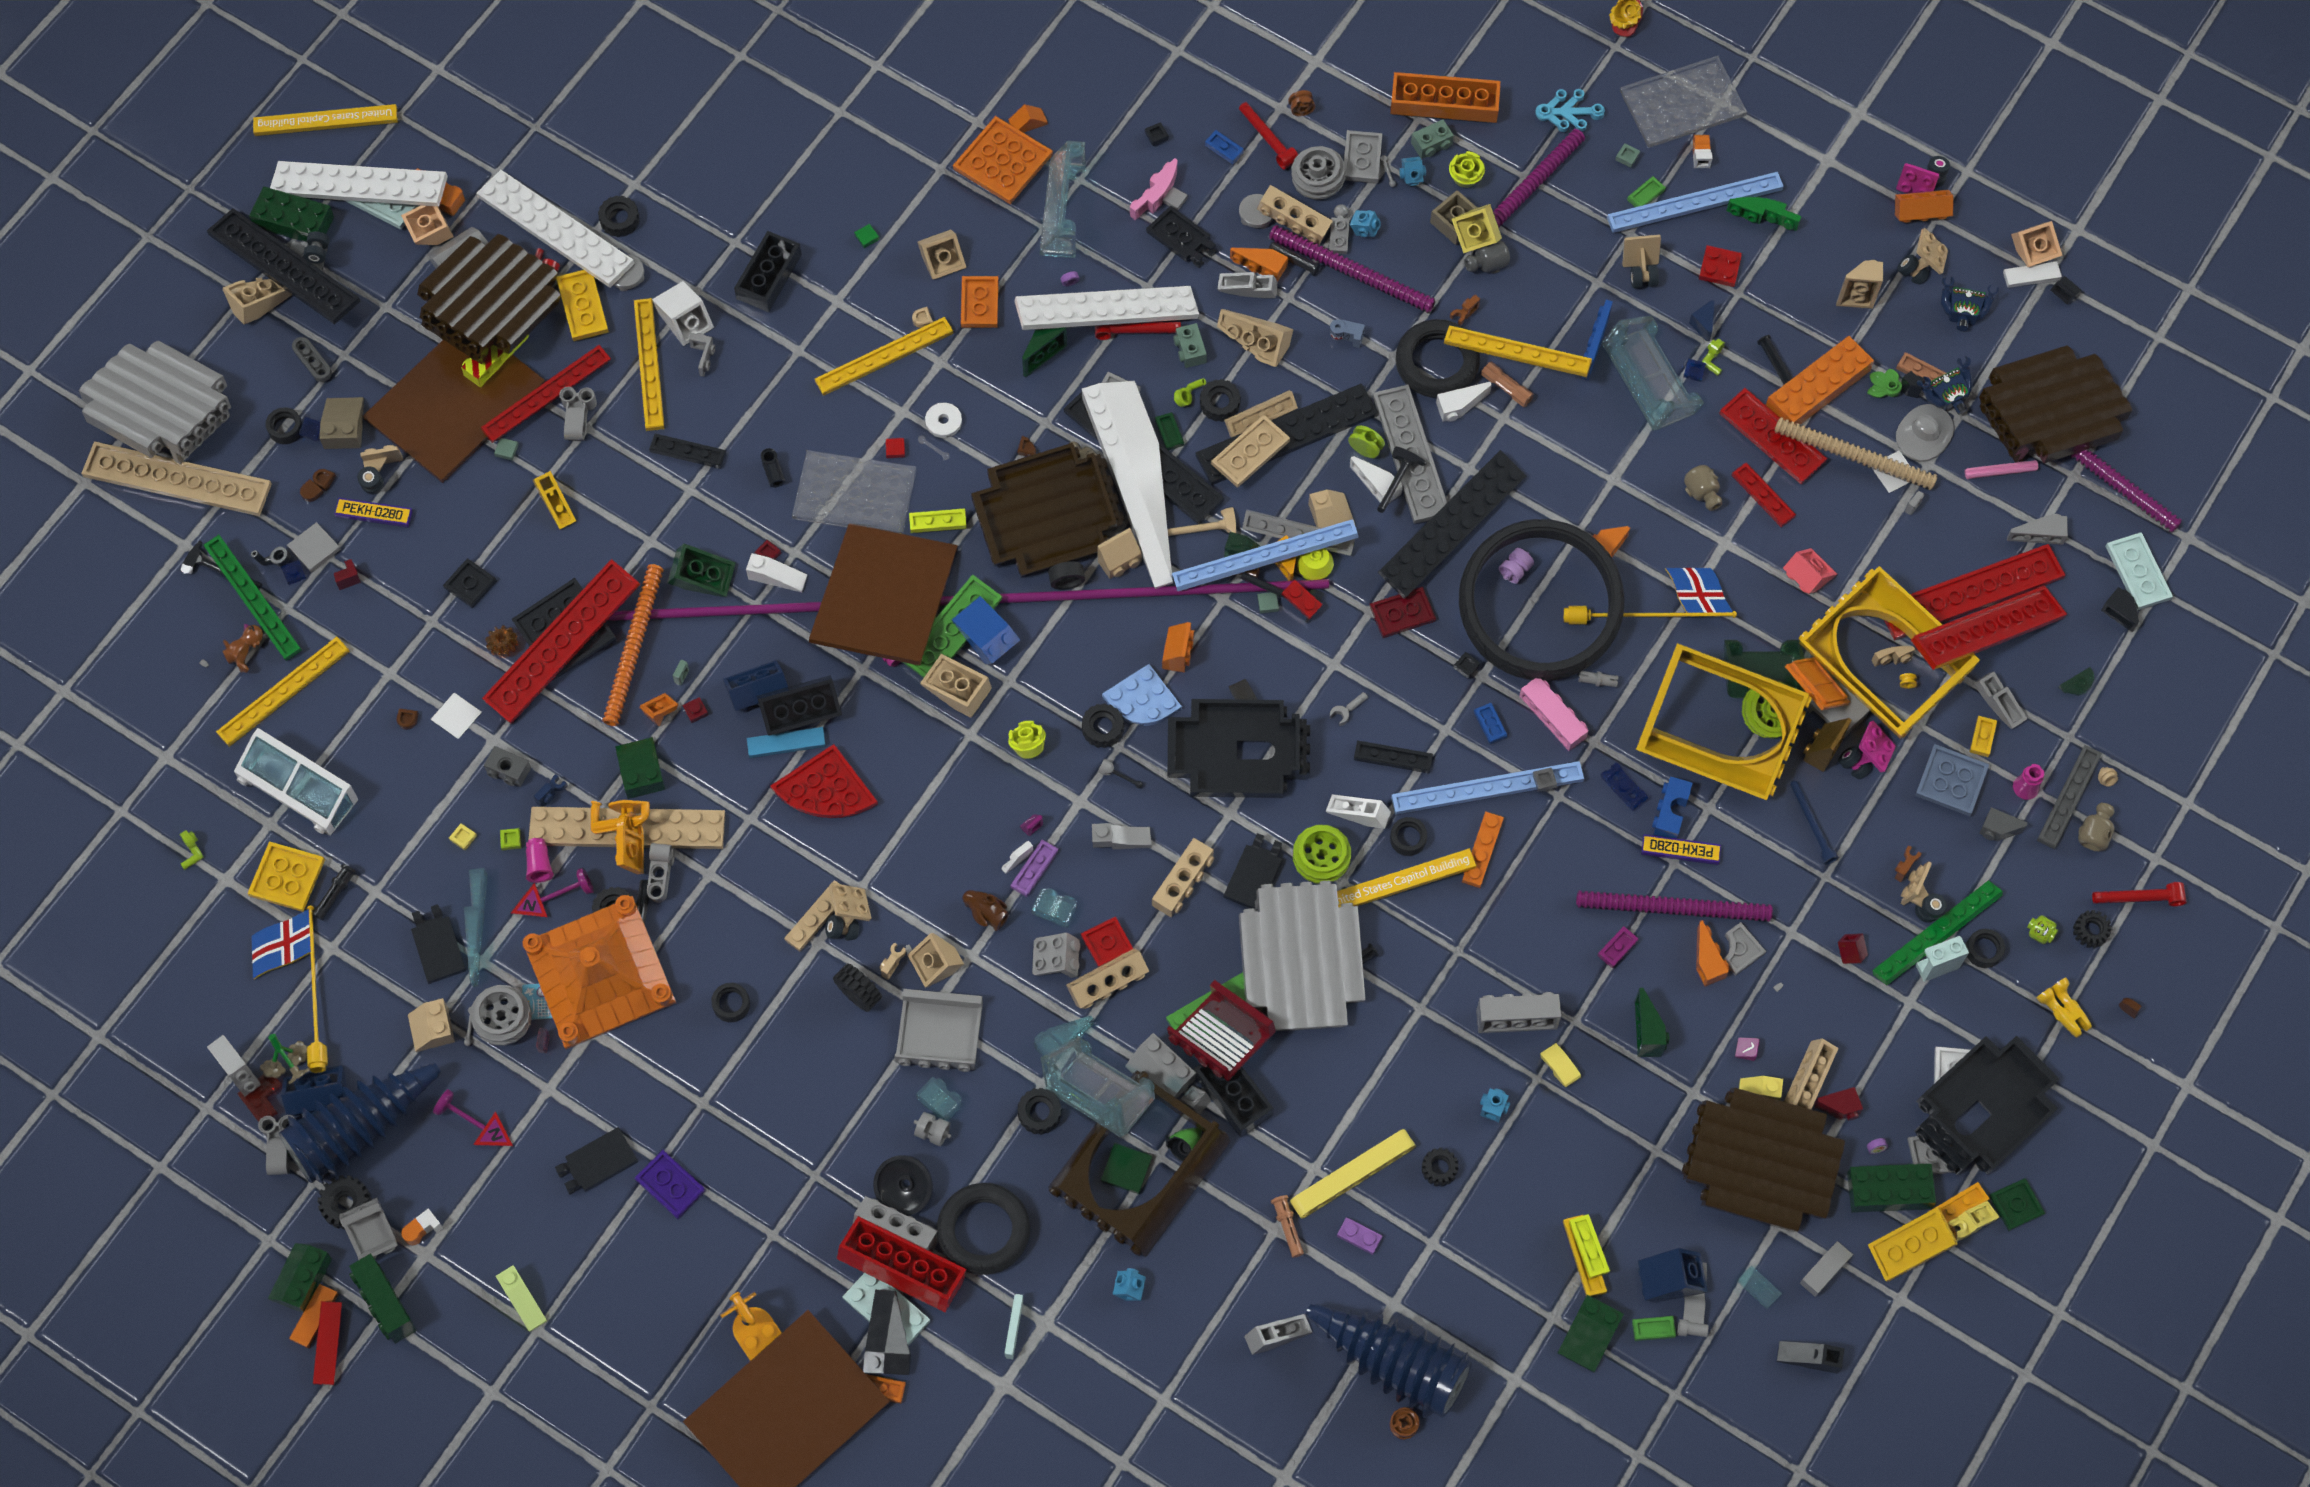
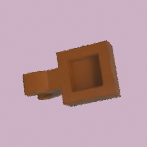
[1450,295,1480,326]
[1894,845,1922,882]

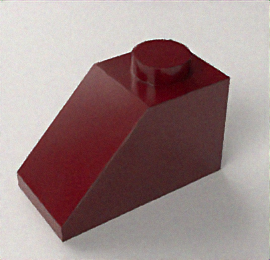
[1814,1087,1863,1121]

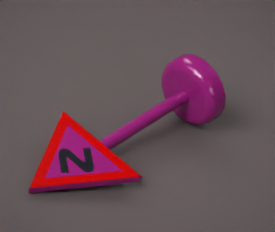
[511,868,594,918]
[433,1089,513,1146]

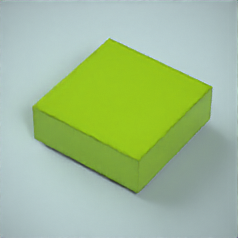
[500,828,521,850]

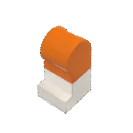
[1693,135,1713,168]
[402,1208,443,1246]

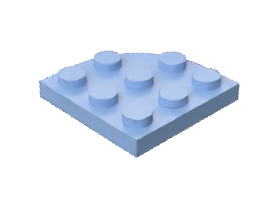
[1102,664,1182,726]

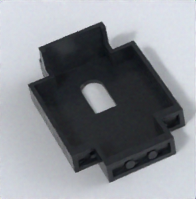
[1167,699,1310,798]
[1914,1035,2059,1175]

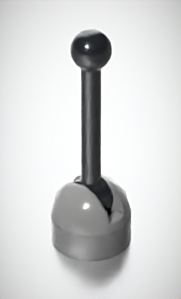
[1098,759,1143,789]

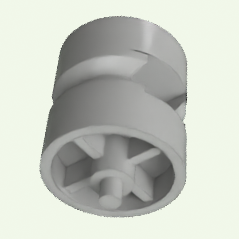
[913,1112,951,1147]

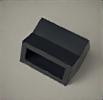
[2050,276,2082,304]
[1901,371,1924,398]

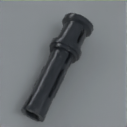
[313,864,357,921]

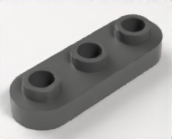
[292,337,332,382]

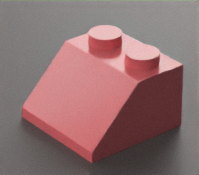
[1783,548,1837,594]

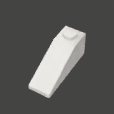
[1436,382,1491,422]
[1350,456,1402,503]
[746,553,808,593]
[1326,794,1391,829]

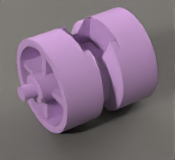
[1499,548,1534,584]

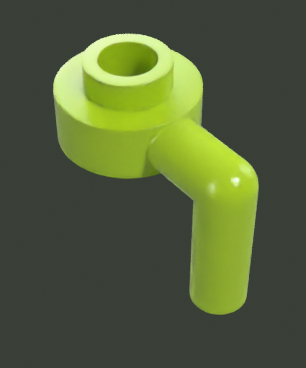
[1701,339,1725,376]
[1174,378,1206,407]
[179,830,203,870]

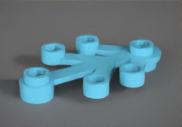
[1535,89,1605,132]

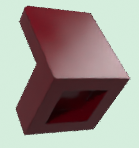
[334,559,361,590]
[1838,934,1868,964]

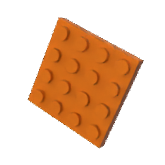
[953,116,1053,204]

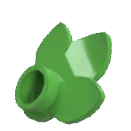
[1867,369,1902,398]

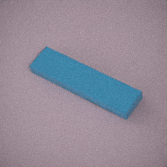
[747,727,826,758]

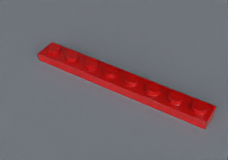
[481,344,611,443]

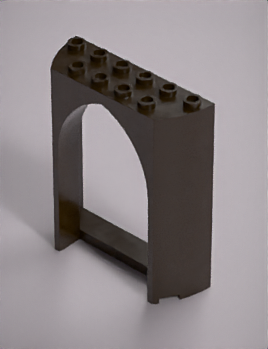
[1048,1070,1231,1257]

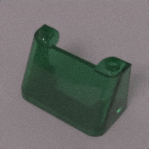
[1724,640,1805,698]

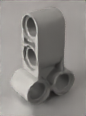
[559,387,597,441]
[647,843,675,903]
[258,1115,295,1175]

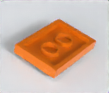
[961,276,999,328]

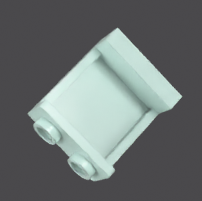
[1915,936,1969,982]

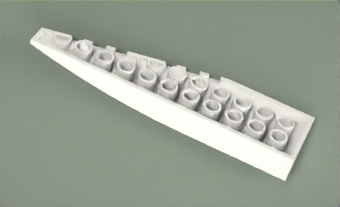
[1082,381,1173,589]

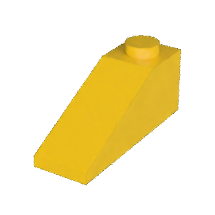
[532,471,576,529]

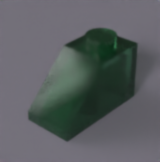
[1224,532,1261,557]

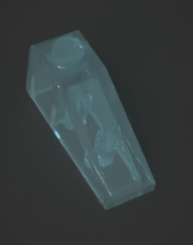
[1034,1016,1094,1064]

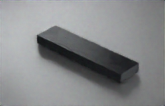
[649,433,726,469]
[1354,740,1433,773]

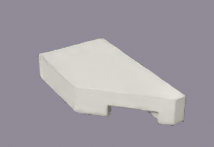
[1001,841,1034,874]

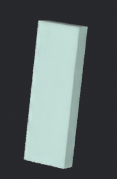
[1005,1294,1023,1360]

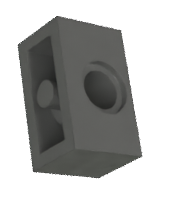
[484,746,531,787]

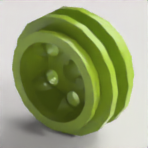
[1741,681,1785,739]
[1293,825,1351,884]

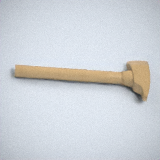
[1167,507,1236,539]

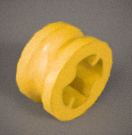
[1899,673,1917,689]

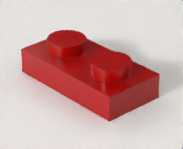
[1281,579,1323,619]

